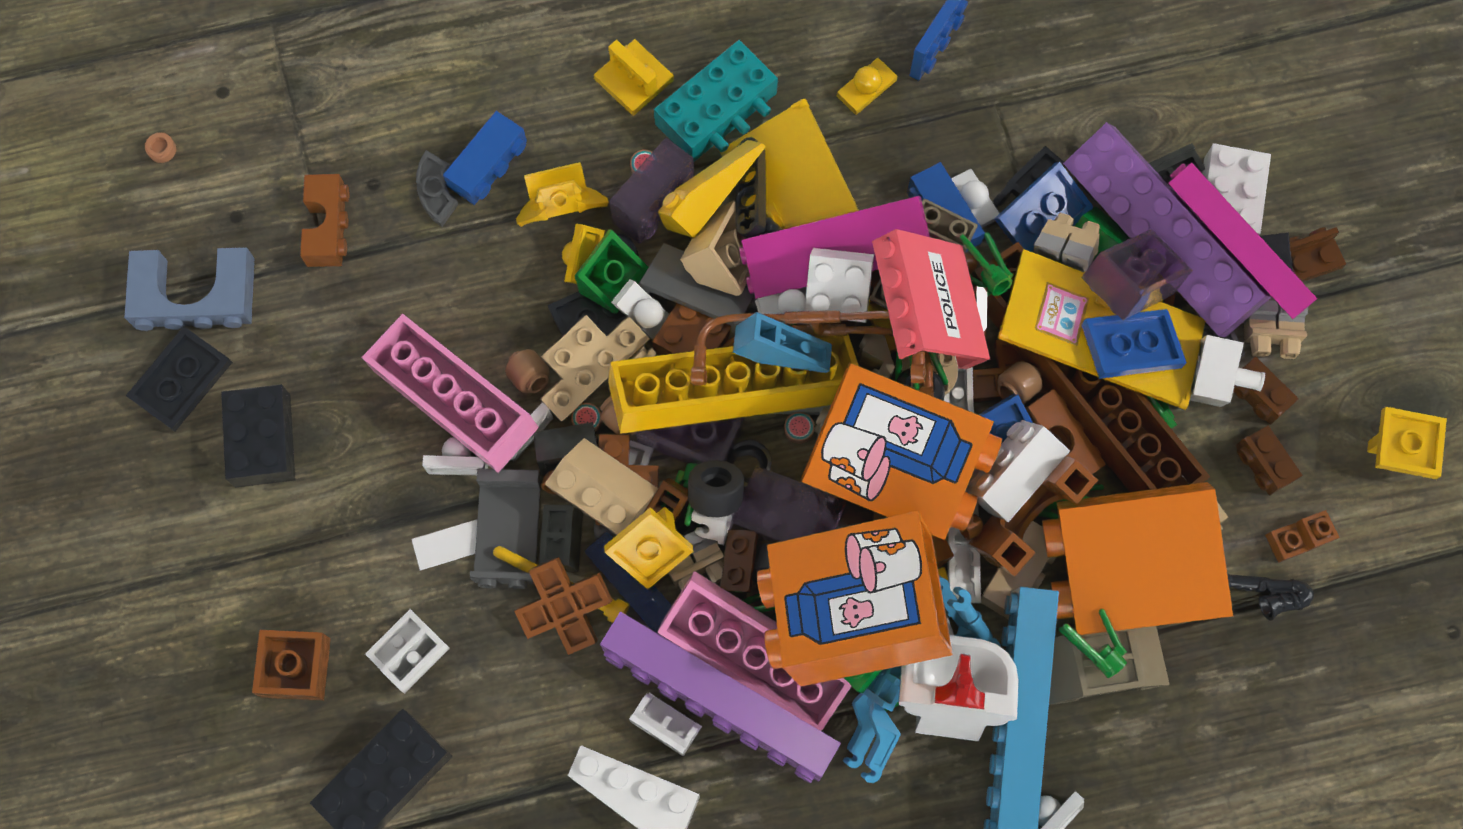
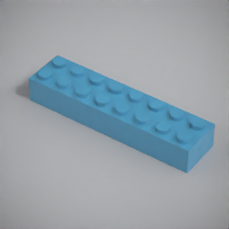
[983,587,1059,829]

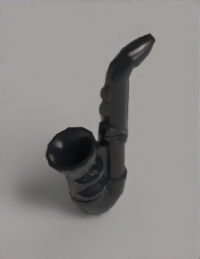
[1227,573,1314,621]

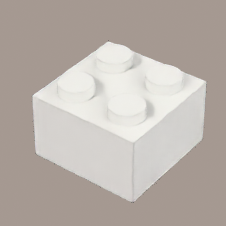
[805,248,874,323]

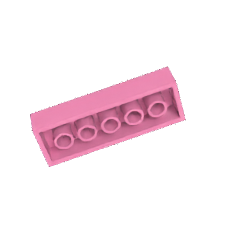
[362,314,539,473]
[657,571,851,731]

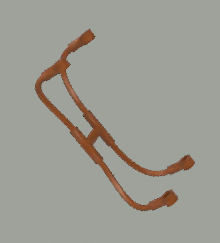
[691,311,934,397]

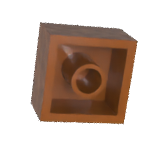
[652,303,731,356]
[252,630,331,701]

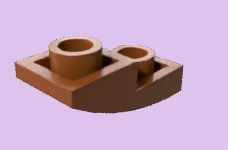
[1265,510,1340,563]

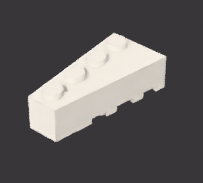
[568,746,700,829]

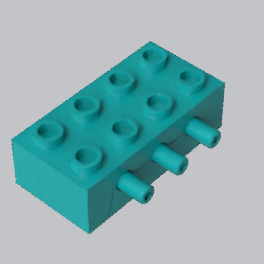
[654,40,778,163]

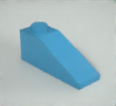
[733,312,832,373]

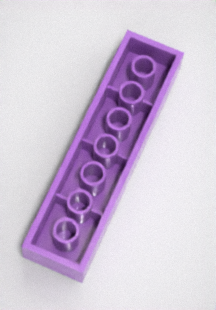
[1063,122,1271,337]
[600,612,841,783]

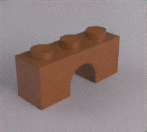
[300,174,350,267]
[1025,389,1106,474]

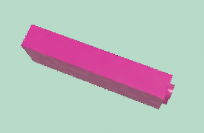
[1168,163,1317,320]
[739,196,930,299]

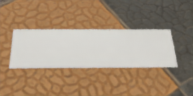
[412,519,477,570]

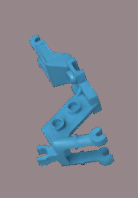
[843,576,1001,783]

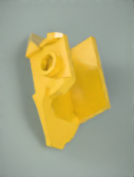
[516,162,609,227]

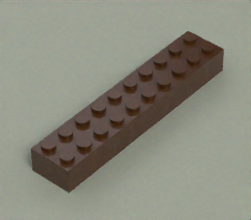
[971,242,1210,492]

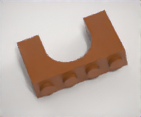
[969,456,1098,577]

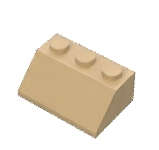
[680,201,750,296]
[545,438,658,535]

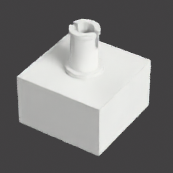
[1190,335,1265,407]

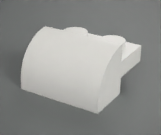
[365,609,450,694]

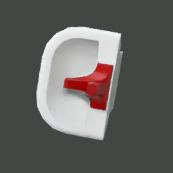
[899,635,1019,741]

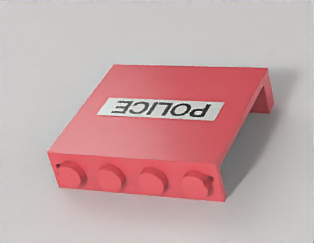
[872,229,990,370]

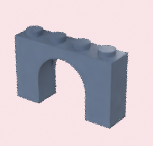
[124,248,255,331]

